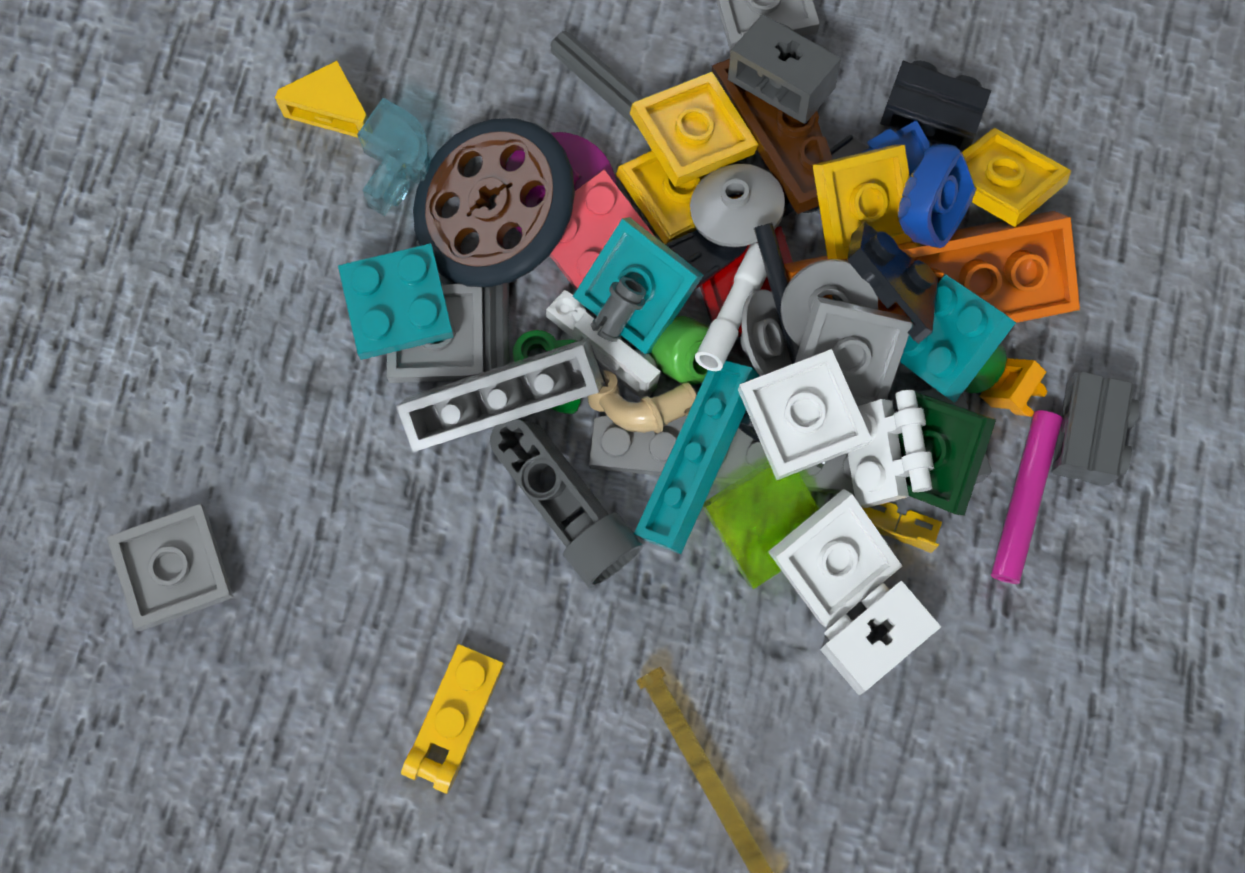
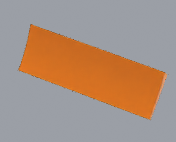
[784,211,1080,323]

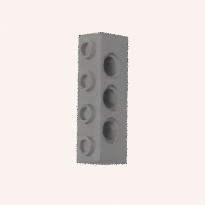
[396,338,604,452]

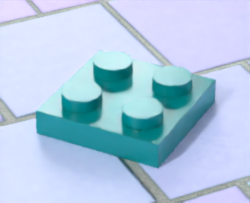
[572,217,704,354]
[338,243,454,360]
[900,274,1016,403]

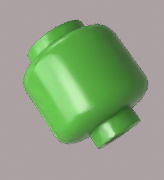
[651,316,709,385]

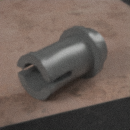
[591,277,646,342]

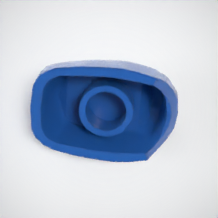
[898,144,977,248]

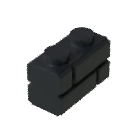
[880,60,991,152]

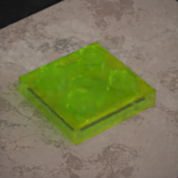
[702,461,819,589]

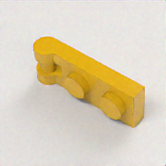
[401,644,505,794]

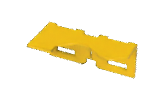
[862,502,942,553]

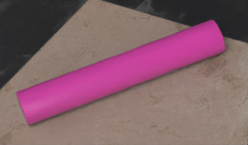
[991,410,1063,584]

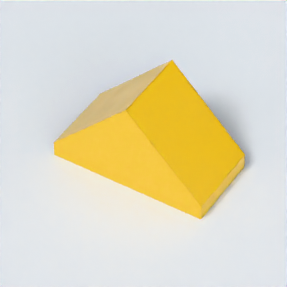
[275,61,373,141]

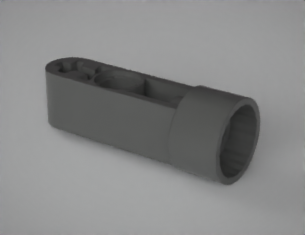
[490,419,643,588]

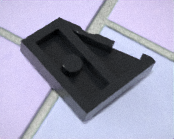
[847,222,938,344]

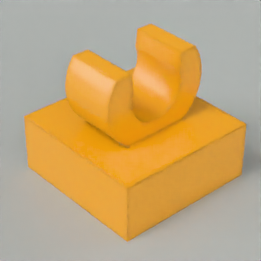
[980,358,1048,417]

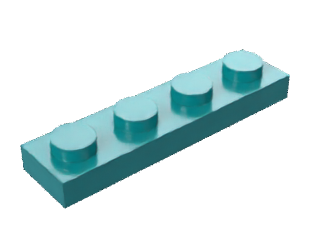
[634,361,760,554]

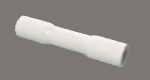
[695,243,767,371]

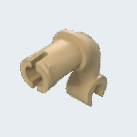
[587,370,697,434]

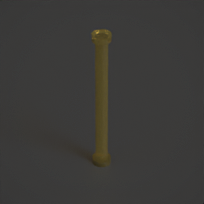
[636,667,779,873]

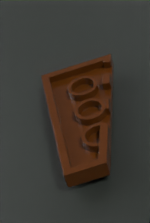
[712,59,833,214]

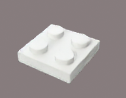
[738,349,872,480]
[768,489,902,629]

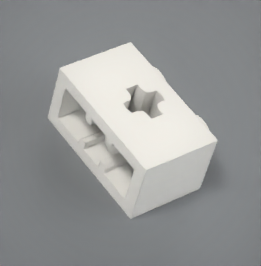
[820,581,941,695]

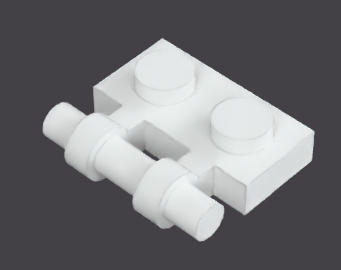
[847,390,934,508]

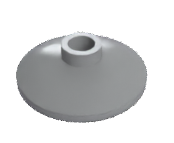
[690,164,785,247]
[781,259,878,346]
[741,290,792,376]

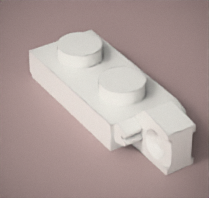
[546,290,660,399]

